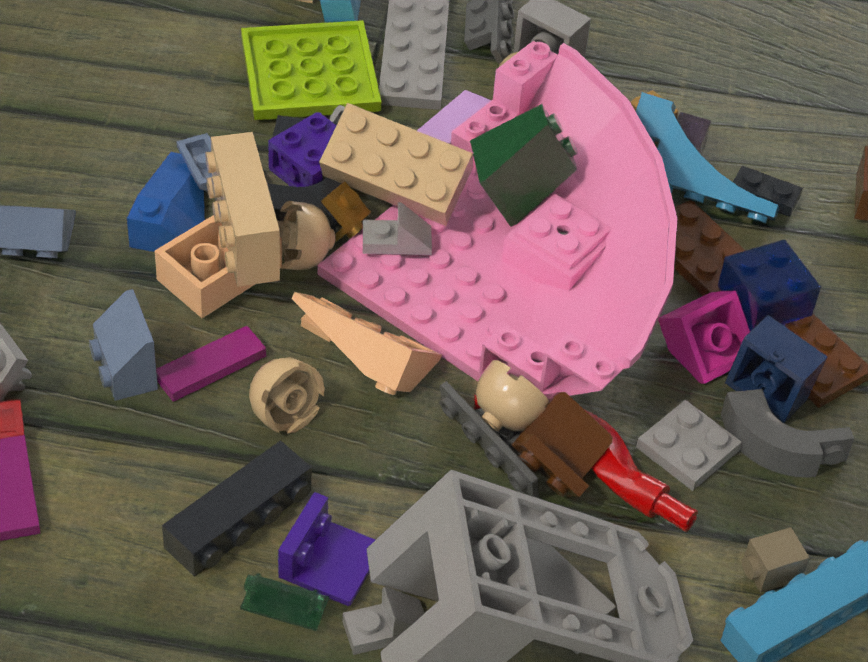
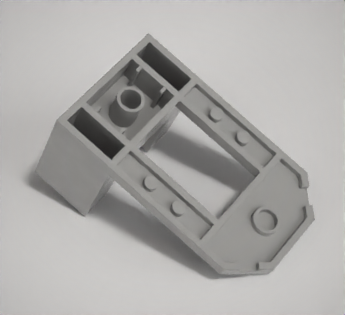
[367,470,693,662]

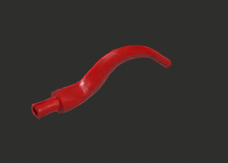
[474,395,698,532]

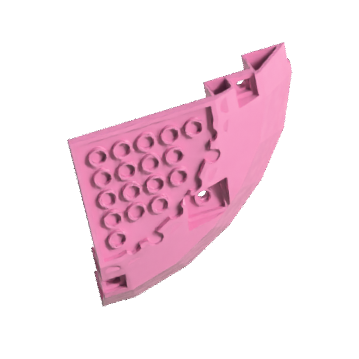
[317,41,677,399]

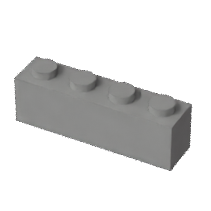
[526,538,616,654]

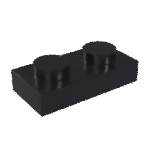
[733,166,803,217]

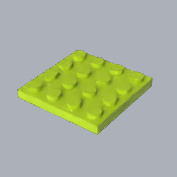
[241,20,382,120]

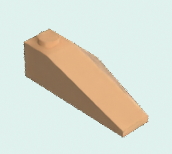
[292,292,442,395]

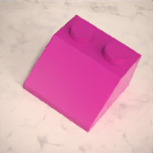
[658,291,750,384]

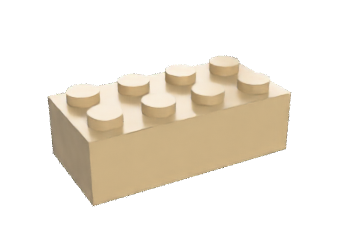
[319,103,473,226]
[205,132,280,287]

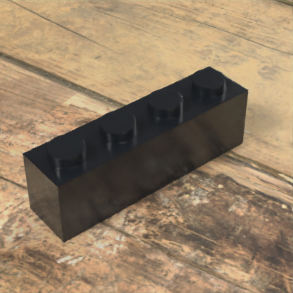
[162,440,312,577]

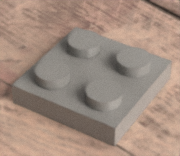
[636,400,742,491]

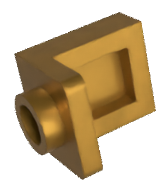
[321,181,371,242]

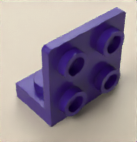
[268,112,337,187]
[278,492,375,606]

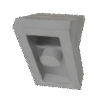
[363,202,432,255]
[342,587,424,655]

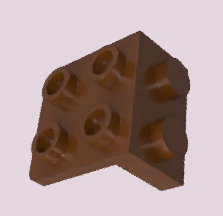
[512,392,613,497]

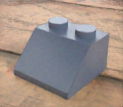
[0,205,76,258]
[89,289,158,401]

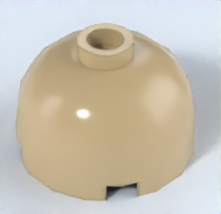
[277,201,335,270]
[249,357,325,433]
[476,360,549,432]

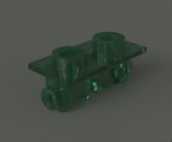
[240,573,329,631]

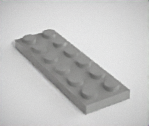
[379,0,449,110]

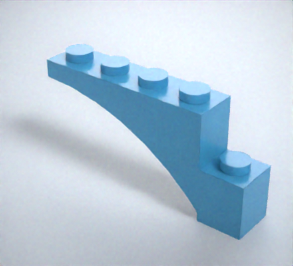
[635,92,779,224]

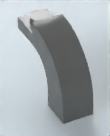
[721,389,854,477]

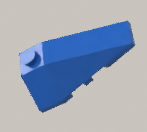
[127,152,205,252]

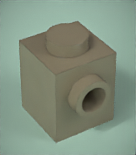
[742,527,810,593]

